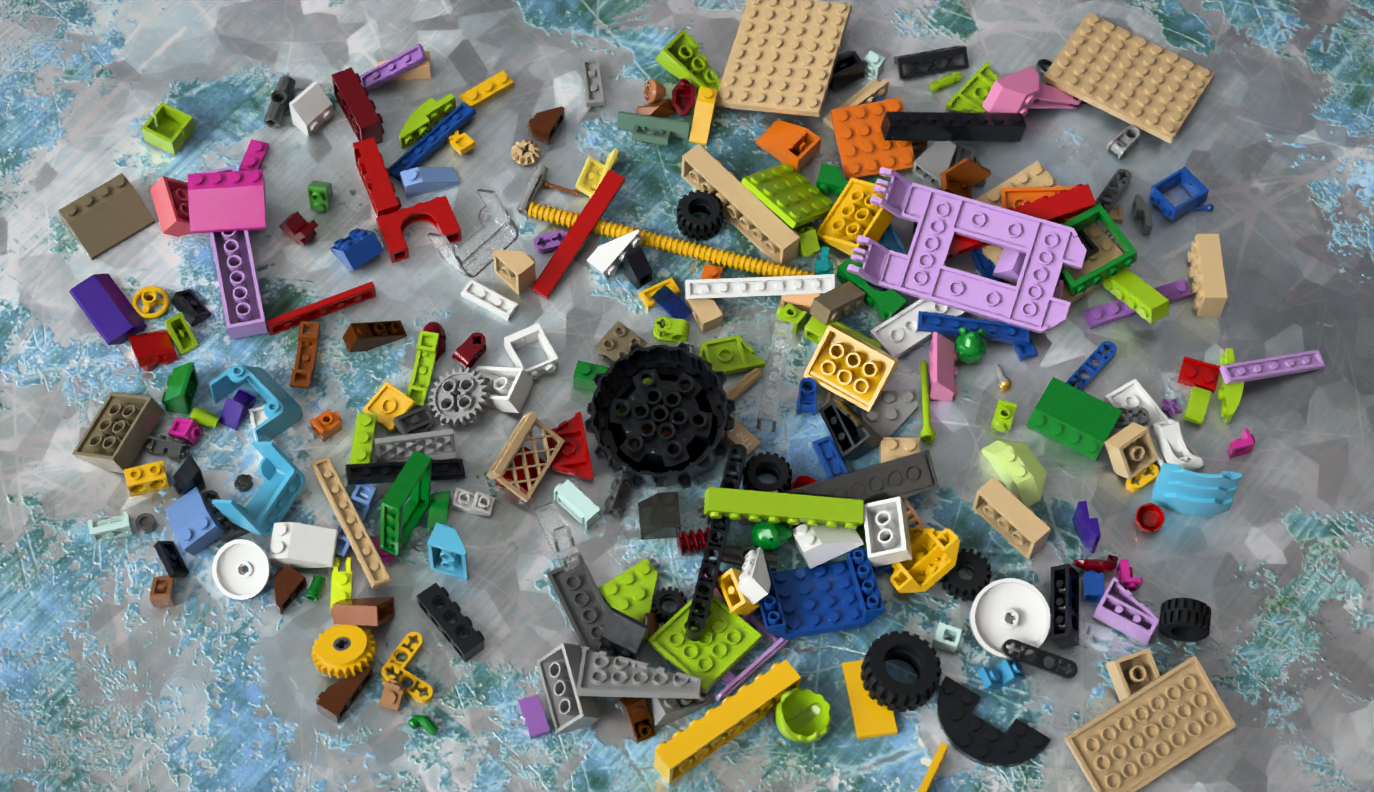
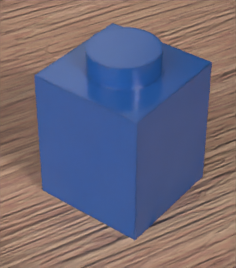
[1081,571,1104,603]

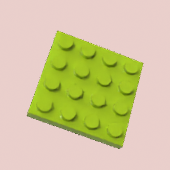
[741,163,834,229]
[648,591,762,693]

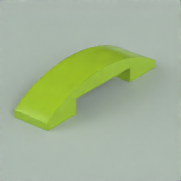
[406,330,439,407]

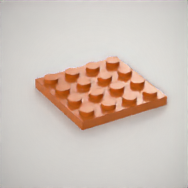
[830,97,915,181]

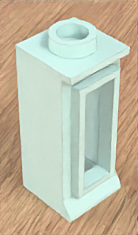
[554,479,601,530]

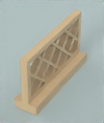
[486,411,565,502]

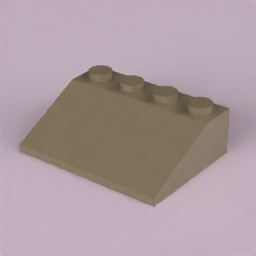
[58,173,155,260]
[72,392,164,473]

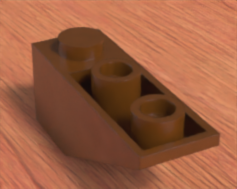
[343,320,407,352]

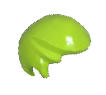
[775,687,832,743]

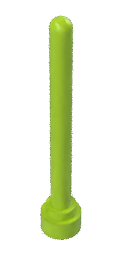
[920,361,936,443]

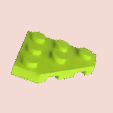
[598,558,658,623]

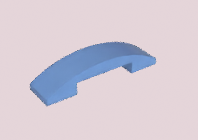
[335,484,377,558]

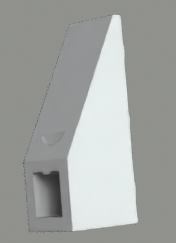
[587,230,643,279]
[737,547,771,604]

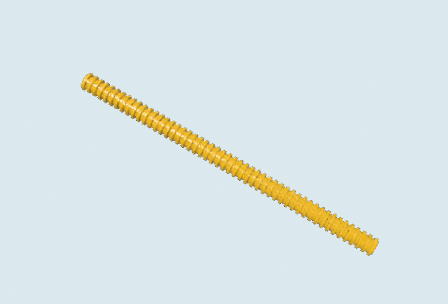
[528,202,815,277]

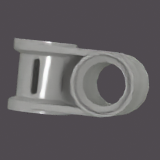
[1106,126,1140,160]

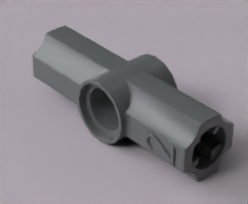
[264,75,296,128]
[721,545,779,571]

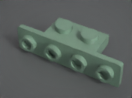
[617,111,690,146]

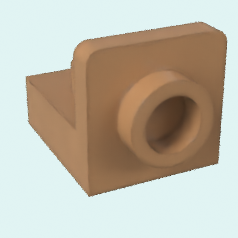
[379,678,407,711]

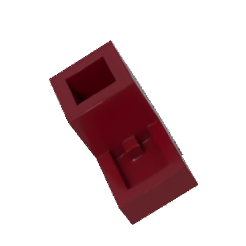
[279,211,318,246]

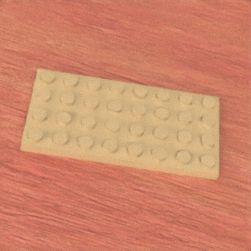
[1063,655,1236,792]

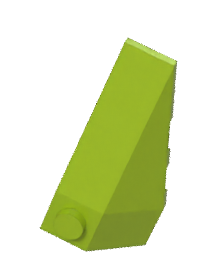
[655,29,721,91]

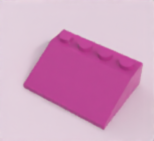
[188,170,266,233]

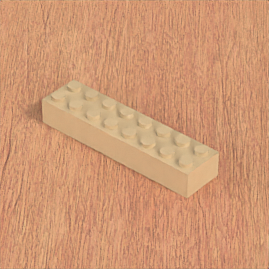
[681,144,800,266]

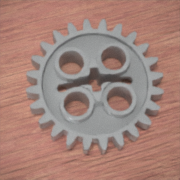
[429,367,490,427]

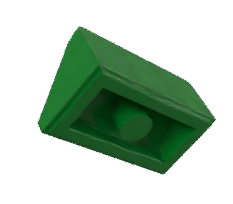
[427,490,451,530]

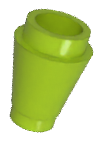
[189,406,220,428]

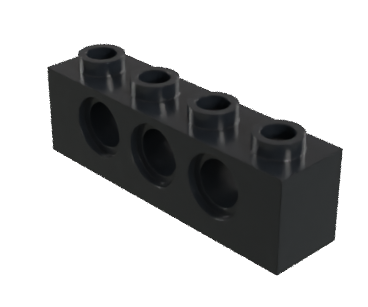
[1050,564,1079,649]
[416,583,485,662]

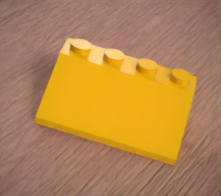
[816,177,894,258]
[803,324,900,412]

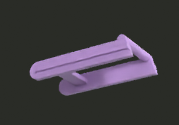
[716,608,789,702]

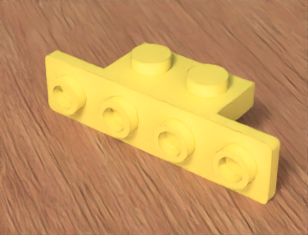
[574,148,619,203]

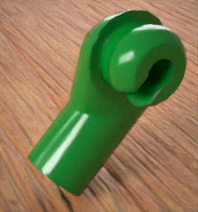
[408,714,439,736]

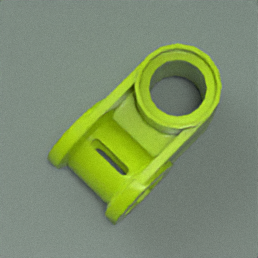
[653,316,690,344]

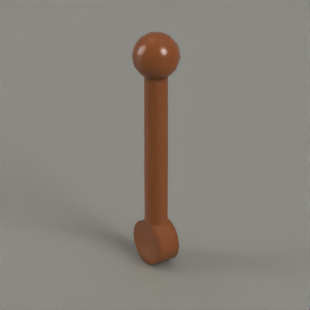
[543,181,580,197]

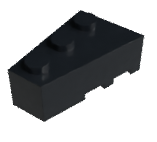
[819,399,883,461]

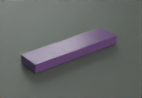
[360,43,427,92]

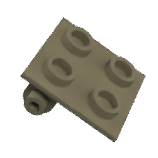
[595,321,648,362]

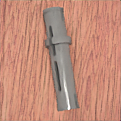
[516,164,548,215]

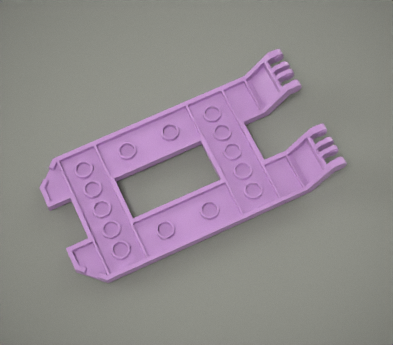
[847,167,1087,334]

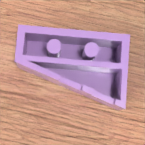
[1093,576,1159,646]

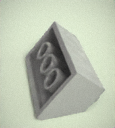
[536,643,601,734]

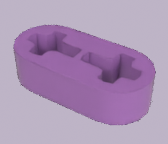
[534,230,567,254]

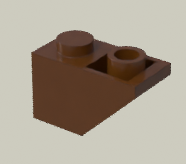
[619,697,656,742]

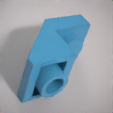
[977,660,1025,689]

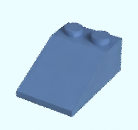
[165,486,226,556]

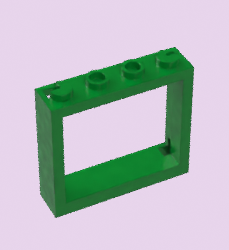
[1059,203,1137,296]
[380,450,432,556]

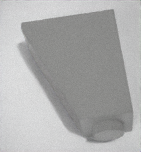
[912,141,956,190]

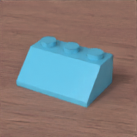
[427,522,469,581]

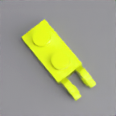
[330,557,353,609]

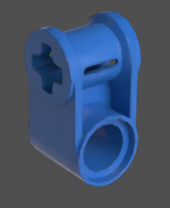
[796,377,817,415]

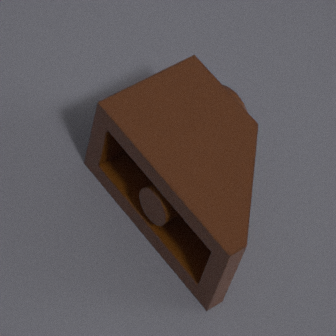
[527,107,565,145]
[274,564,307,614]

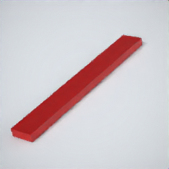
[531,169,625,300]

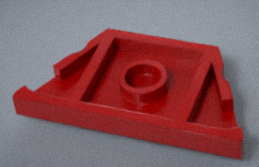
[546,412,594,481]

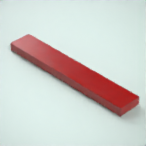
[266,281,376,335]

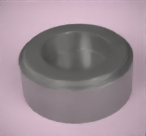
[135,513,156,534]

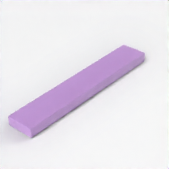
[1219,349,1326,385]

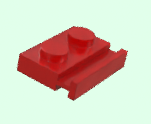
[1177,356,1220,393]

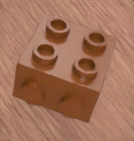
[940,158,991,199]

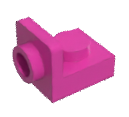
[167,418,203,446]
[1227,428,1255,458]
[1117,560,1143,592]

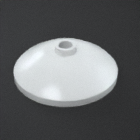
[212,539,270,600]

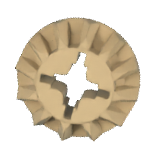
[511,139,540,165]

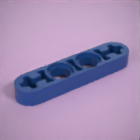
[1066,341,1117,391]

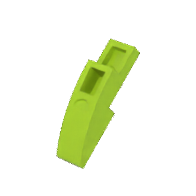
[399,93,456,149]
[1218,348,1244,424]

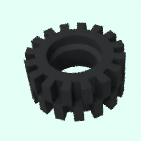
[651,587,688,624]

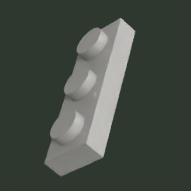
[581,58,605,107]

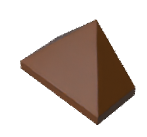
[636,98,676,118]

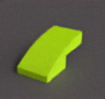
[1183,386,1212,425]

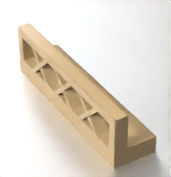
[823,78,889,131]

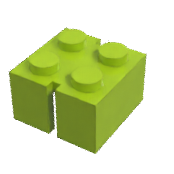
[141,102,196,155]

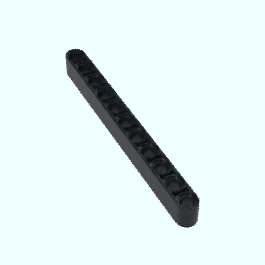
[686,444,747,641]

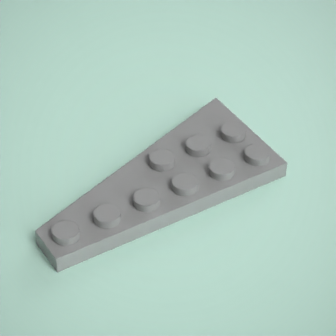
[576,646,702,699]

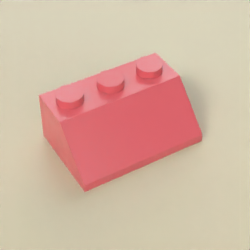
[150,176,191,237]

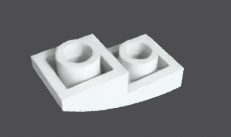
[450,487,495,516]

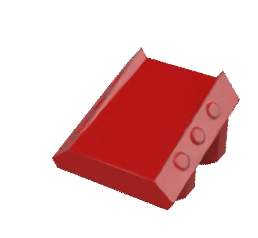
[128,329,178,372]

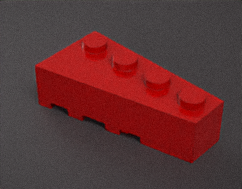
[353,137,402,218]

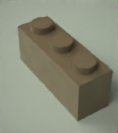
[809,281,866,326]

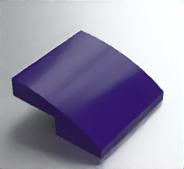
[1072,501,1101,553]

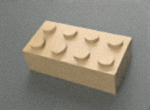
[1187,234,1228,317]
[972,477,1051,560]

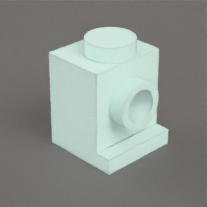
[863,50,886,81]
[932,622,964,653]

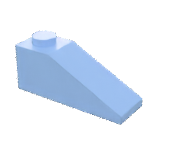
[400,167,459,199]

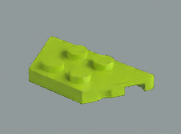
[945,62,999,113]
[699,335,765,375]

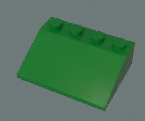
[1026,377,1123,462]

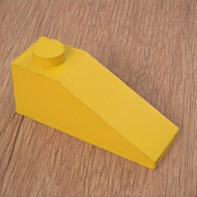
[689,86,718,146]

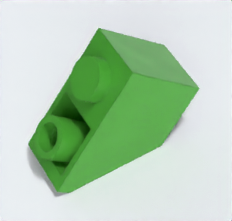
[307,181,333,211]

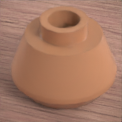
[644,79,666,103]

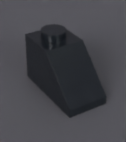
[173,456,206,495]

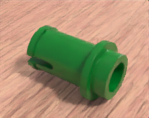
[305,574,326,601]

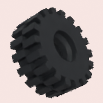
[940,548,992,602]

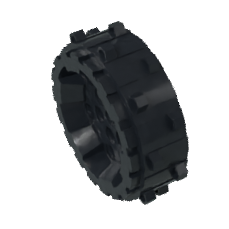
[585,342,736,490]

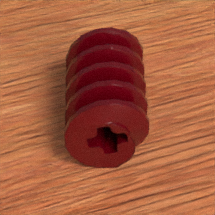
[676,527,719,556]

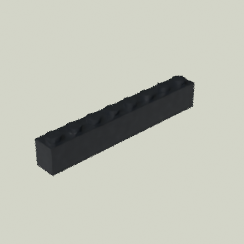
[881,112,1027,141]

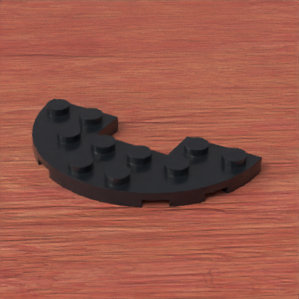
[937,676,1051,768]

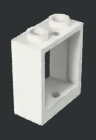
[504,323,559,380]

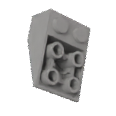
[644,672,713,727]

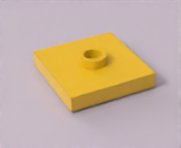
[362,381,417,433]

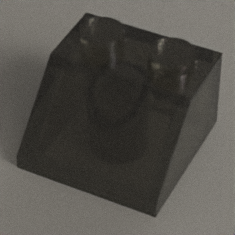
[638,492,681,540]

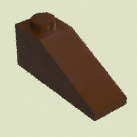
[316,666,374,723]

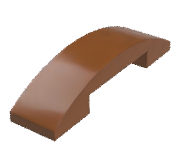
[290,321,320,388]

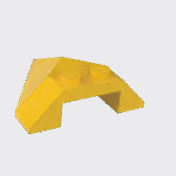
[890,528,960,593]

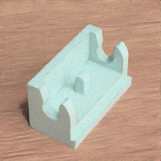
[87,511,133,543]

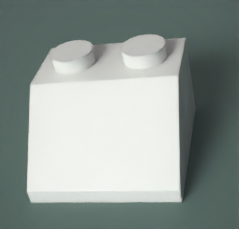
[289,81,334,136]

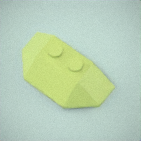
[981,440,1047,507]

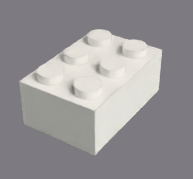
[863,496,913,567]

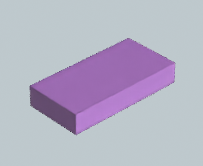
[518,694,550,739]

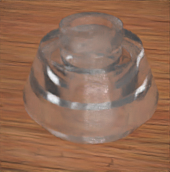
[410,526,432,552]

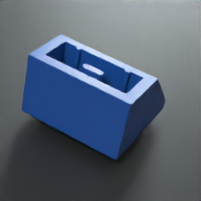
[330,228,384,271]

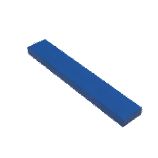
[387,102,477,182]
[917,311,1030,346]

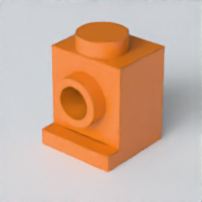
[310,409,342,442]

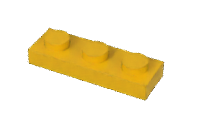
[459,70,514,109]

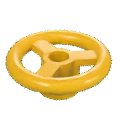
[132,286,170,319]

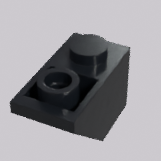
[624,245,652,290]

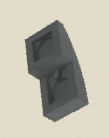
[1132,194,1153,235]

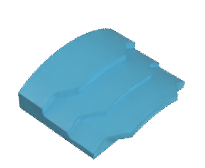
[1151,463,1242,516]

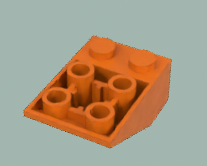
[755,120,821,172]

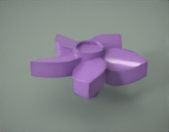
[1161,398,1183,418]

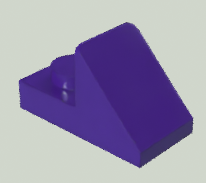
[219,390,256,431]

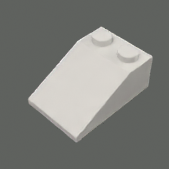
[468,366,534,413]
[268,522,338,569]
[791,523,864,569]

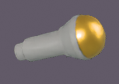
[994,364,1012,390]

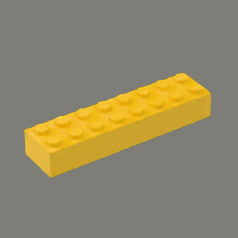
[654,660,801,784]

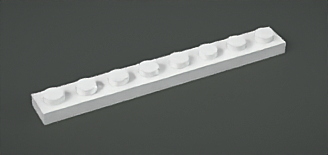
[685,274,835,299]

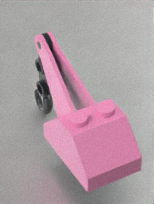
[982,59,1082,117]

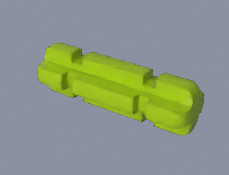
[929,71,962,92]

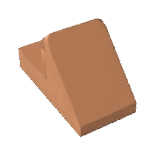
[150,576,175,608]

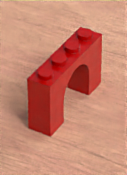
[376,196,462,263]

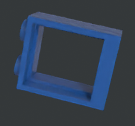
[1149,167,1209,222]

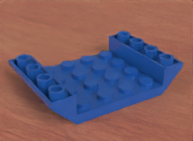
[758,548,885,640]

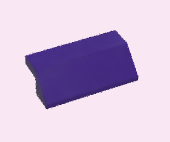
[69,273,147,345]

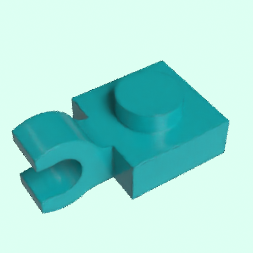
[814,246,834,275]

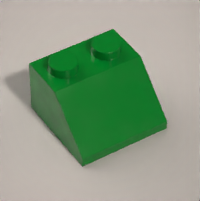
[162,362,199,415]

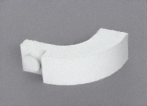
[1153,418,1203,472]

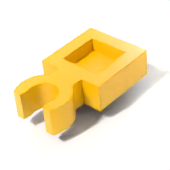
[447,130,476,156]

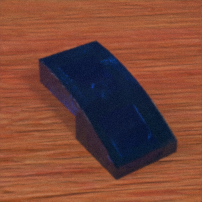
[651,285,692,319]

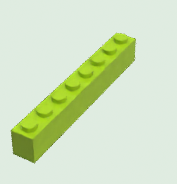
[704,487,864,530]

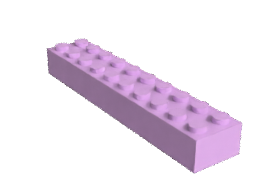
[198,166,268,340]

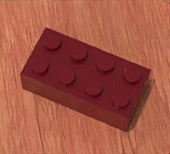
[331,67,385,145]

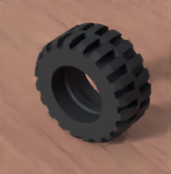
[860,631,942,712]

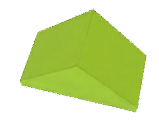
[164,312,199,354]

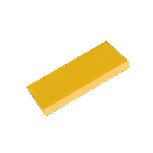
[842,660,898,740]

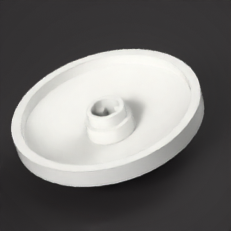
[970,578,1050,659]

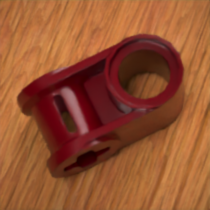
[452,332,486,369]

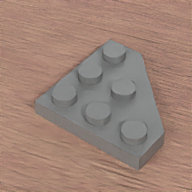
[860,389,918,446]

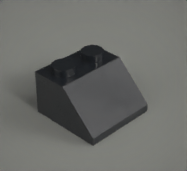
[601,608,648,660]

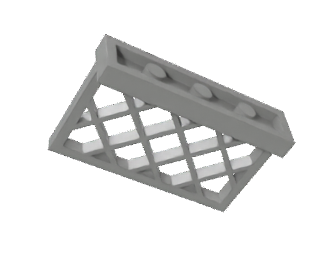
[375,429,456,463]

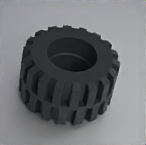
[677,190,723,241]
[742,452,792,492]
[1159,598,1211,642]

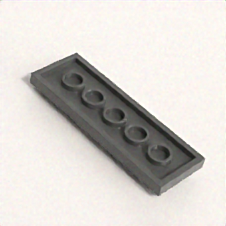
[547,558,621,657]

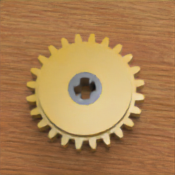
[311,624,377,679]

